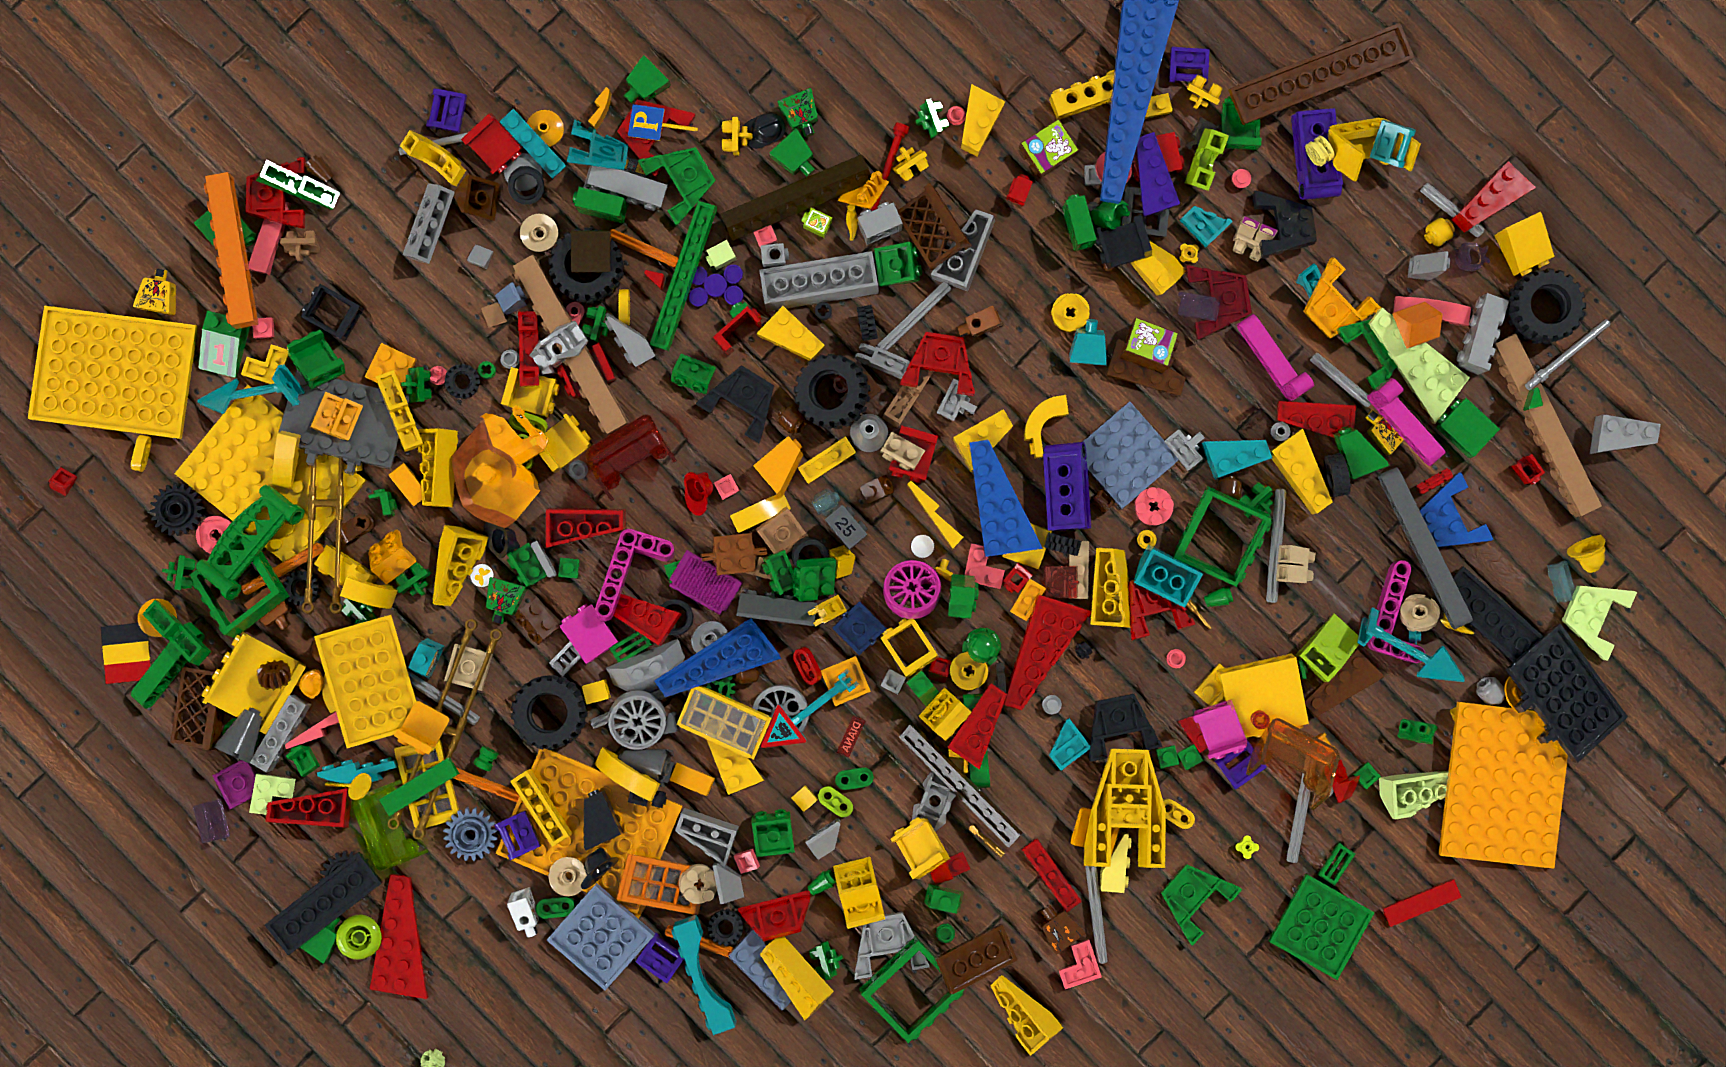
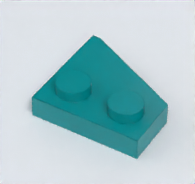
[1179,206,1233,247]
[1049,718,1090,771]

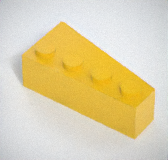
[1270,429,1333,515]
[1091,548,1131,628]
[760,936,834,1020]

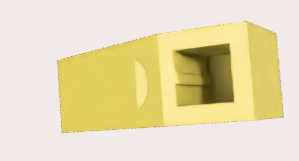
[1099,832,1131,893]

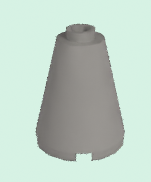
[850,414,888,452]

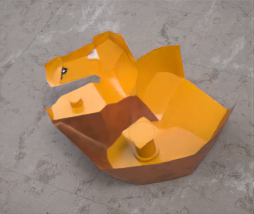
[452,405,549,528]

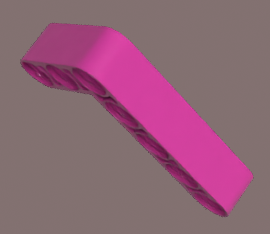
[1237,314,1315,401]
[1367,378,1445,466]
[595,529,675,622]
[1367,560,1425,663]

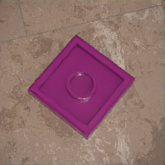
[212,760,256,809]

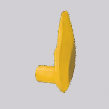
[846,204,858,241]
[935,559,953,582]
[1440,613,1475,634]

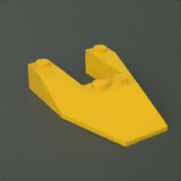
[1084,749,1166,868]

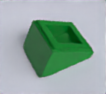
[1523,387,1543,411]

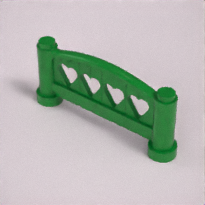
[196,485,305,600]

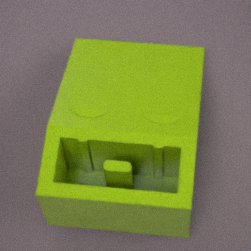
[1295,613,1359,682]

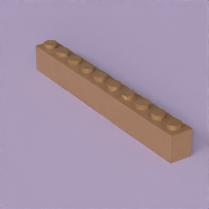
[513,255,630,434]
[1492,334,1602,517]

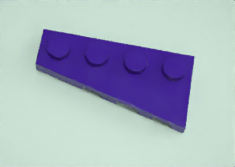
[1136,132,1180,218]

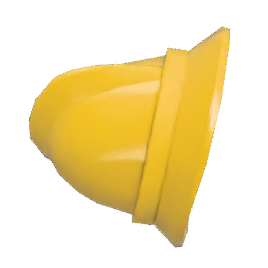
[1567,535,1605,573]

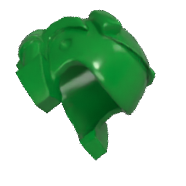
[962,627,1001,665]

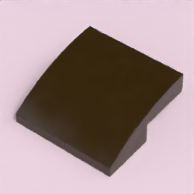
[571,231,611,272]

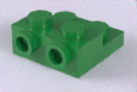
[874,242,922,287]
[793,557,836,602]
[752,809,795,857]

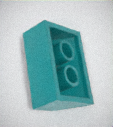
[1134,545,1203,608]

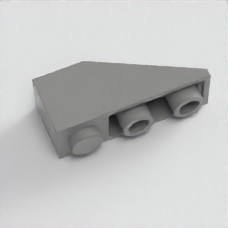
[1407,251,1450,280]
[605,313,655,367]

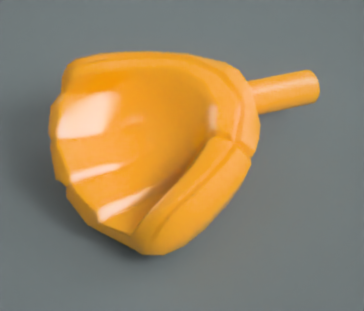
[295,669,324,699]

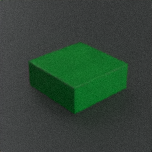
[1352,762,1381,789]

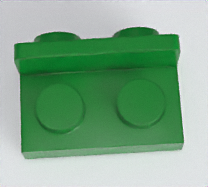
[671,354,716,394]
[507,543,547,587]

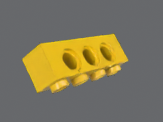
[1049,70,1115,120]
[510,769,572,847]

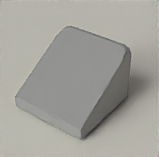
[467,244,494,269]

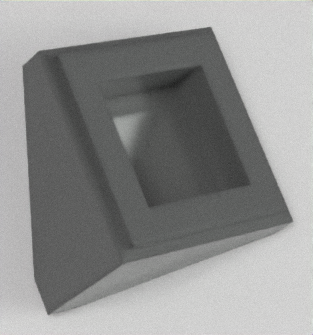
[664,711,681,734]

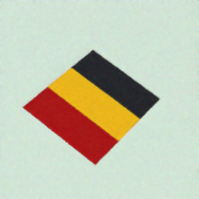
[101,623,150,684]

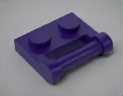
[1168,47,1210,85]
[426,88,467,133]
[1214,740,1267,790]
[494,810,542,860]
[635,932,684,983]

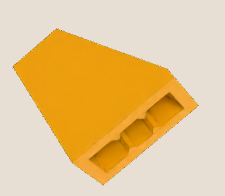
[753,436,804,498]

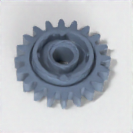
[443,807,498,861]

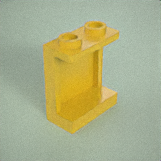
[501,367,560,417]
[891,817,950,879]

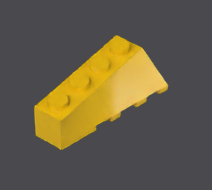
[417,428,458,507]

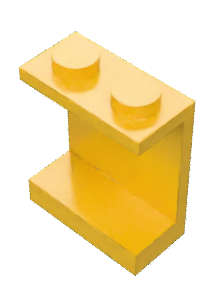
[529,414,592,473]

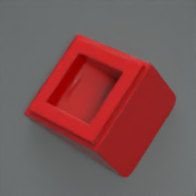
[644,270,665,291]
[49,467,77,496]
[927,657,952,683]

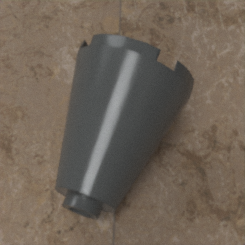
[214,707,263,763]
[619,749,674,788]

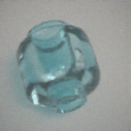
[812,488,841,517]

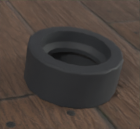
[508,166,544,205]
[791,537,829,568]
[661,599,694,636]

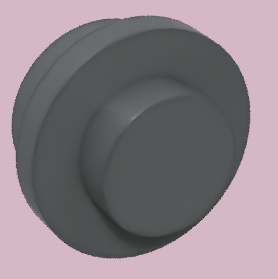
[569,460,588,479]

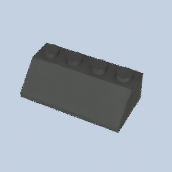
[736,590,818,626]

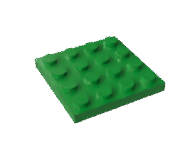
[1268,873,1375,980]

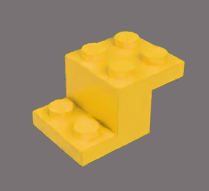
[919,687,971,741]
[833,857,885,929]

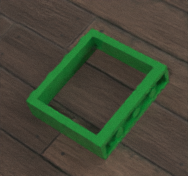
[1173,486,1272,587]
[190,533,289,638]
[859,936,965,1043]

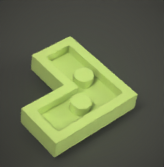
[249,773,296,815]

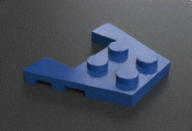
[1419,472,1494,547]

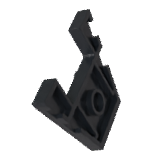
[1252,191,1317,259]
[696,365,774,444]
[1089,694,1162,762]

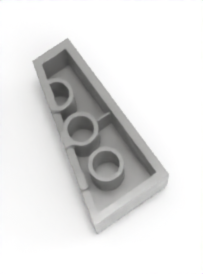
[583,165,667,211]
[931,210,995,291]
[1456,293,1509,375]

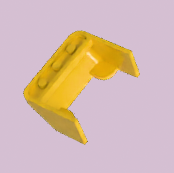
[1327,118,1421,181]

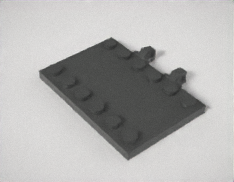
[279,370,409,475]

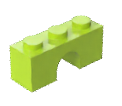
[1185,128,1229,191]

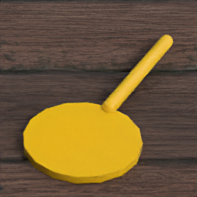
[325,773,372,800]

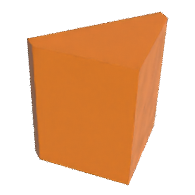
[1392,302,1443,349]

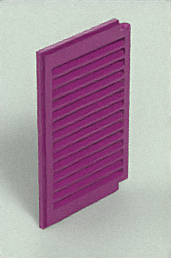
[669,550,743,615]

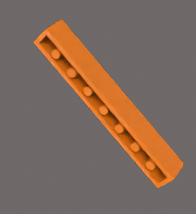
[204,172,259,329]

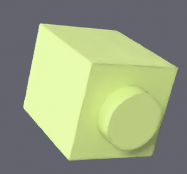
[706,240,737,270]

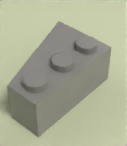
[1590,414,1661,454]
[675,808,739,868]

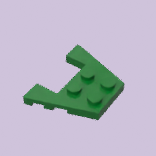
[638,147,716,226]
[1336,314,1397,390]
[1160,864,1243,946]

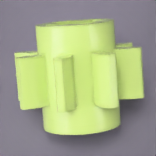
[421,1049,445,1067]

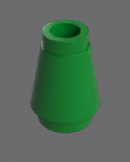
[1204,587,1234,607]
[807,869,836,896]

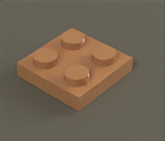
[756,506,809,554]

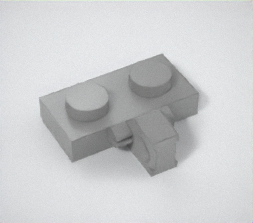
[937,379,977,421]
[1164,429,1205,471]

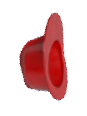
[684,472,713,516]

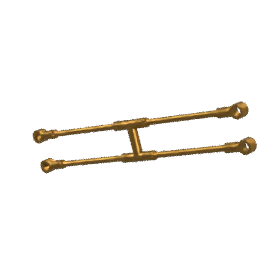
[302,458,344,614]
[388,619,503,839]

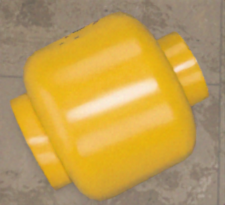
[1424,218,1455,246]

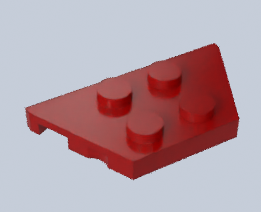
[738,890,811,942]

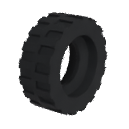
[1324,453,1351,497]

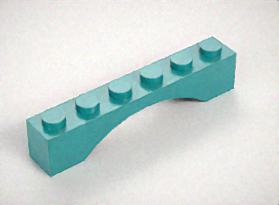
[671,915,737,1035]

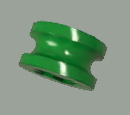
[478,361,496,379]

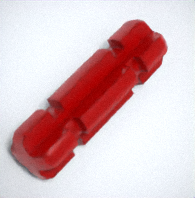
[1416,468,1453,495]

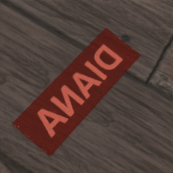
[837,715,865,758]

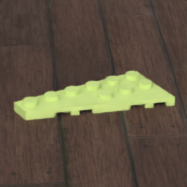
[1368,308,1470,424]

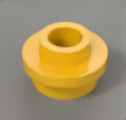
[1137,530,1157,549]

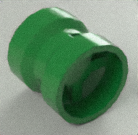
[473,746,499,772]

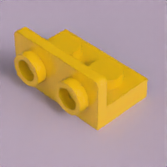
[1194,663,1225,706]

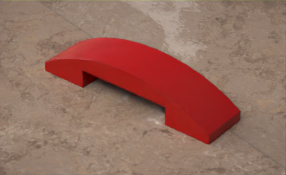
[518,311,539,387]

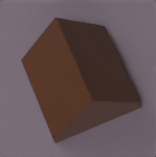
[1090,489,1115,514]

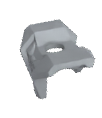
[530,321,588,374]
[912,770,956,832]

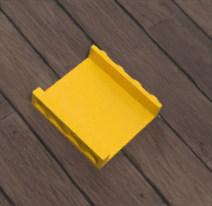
[201,632,306,735]
[1216,653,1309,739]

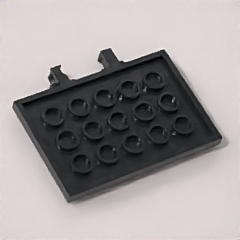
[1505,624,1628,763]

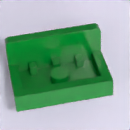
[762,549,796,595]

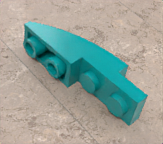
[317,757,398,784]

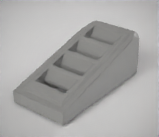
[549,642,581,677]

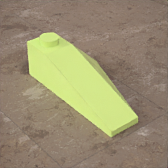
[1379,771,1449,819]

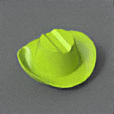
[336,915,382,960]

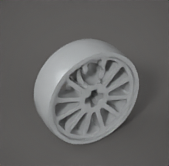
[751,685,809,736]
[608,690,666,750]

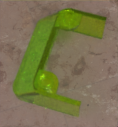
[352,780,428,871]

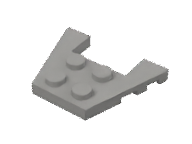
[854,912,929,980]

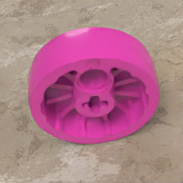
[883,560,941,619]

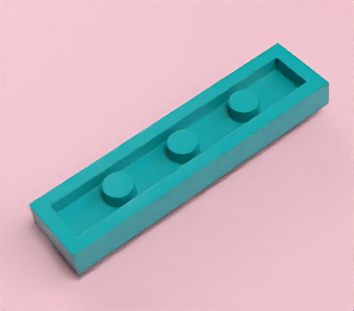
[499,109,567,179]

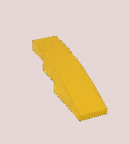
[375,370,423,452]

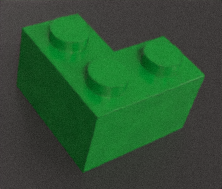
[948,574,979,618]

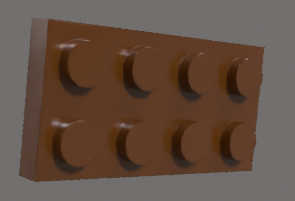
[935,924,1017,994]

